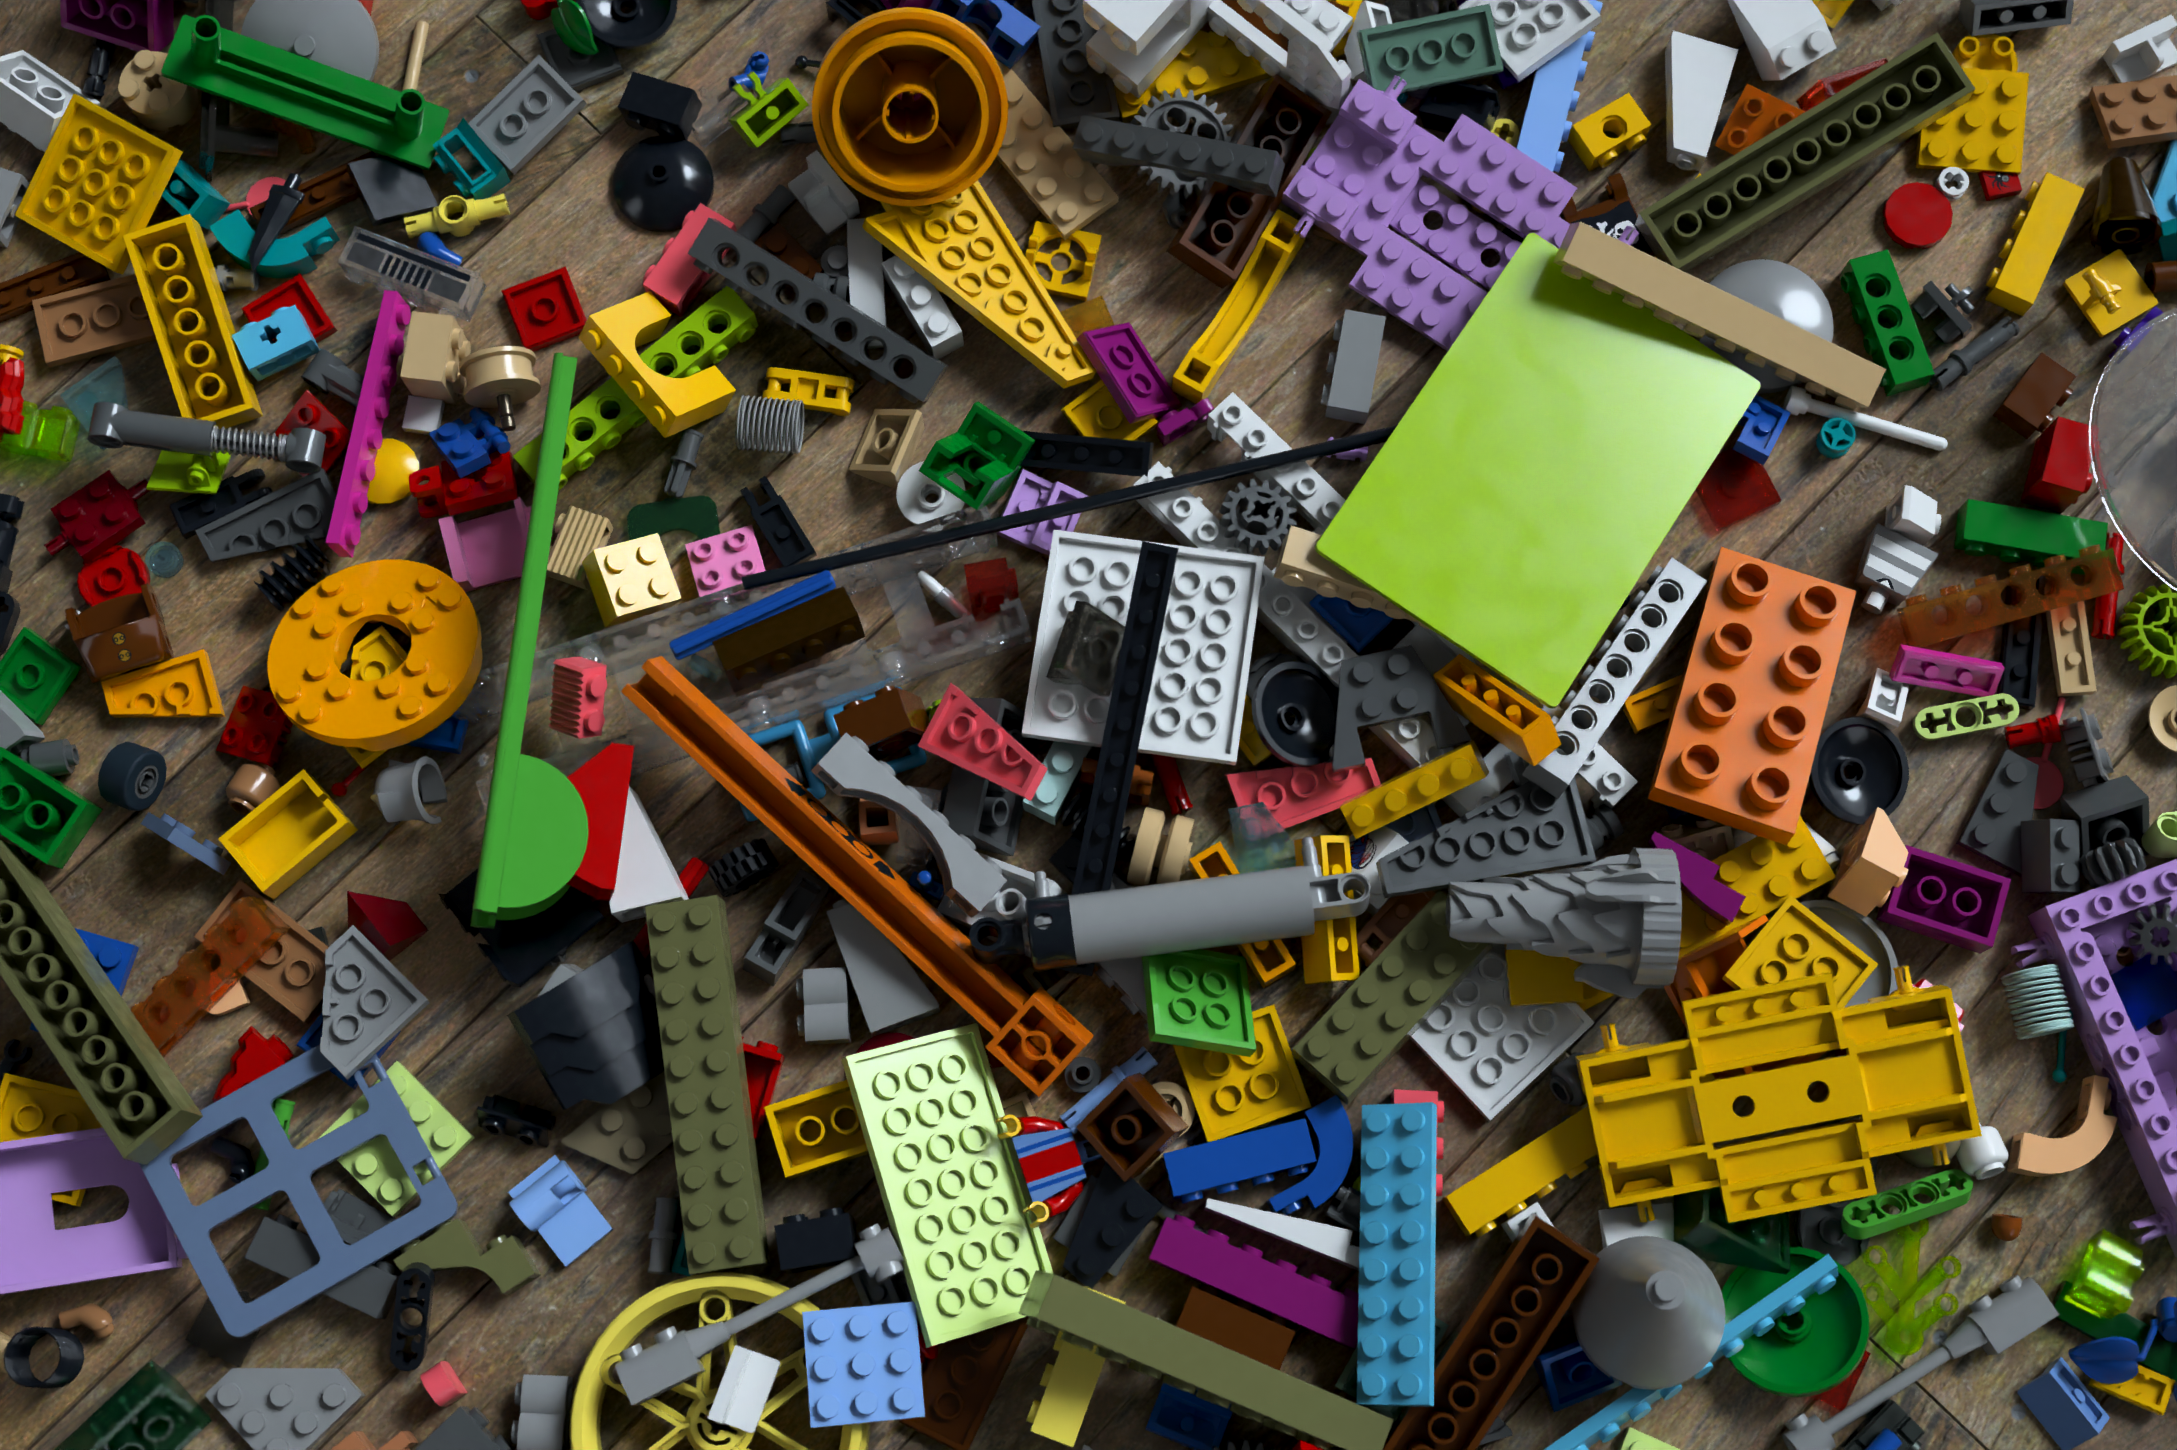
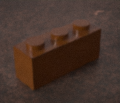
[1175,1283,1296,1371]

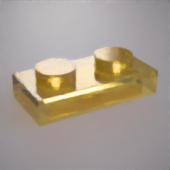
[1060,296,1115,339]

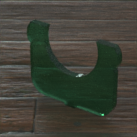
[627,495,721,540]

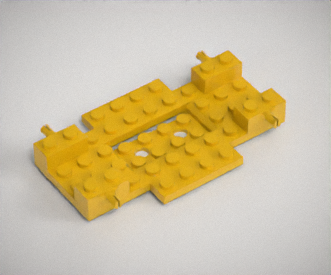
[1575,965,1982,1223]

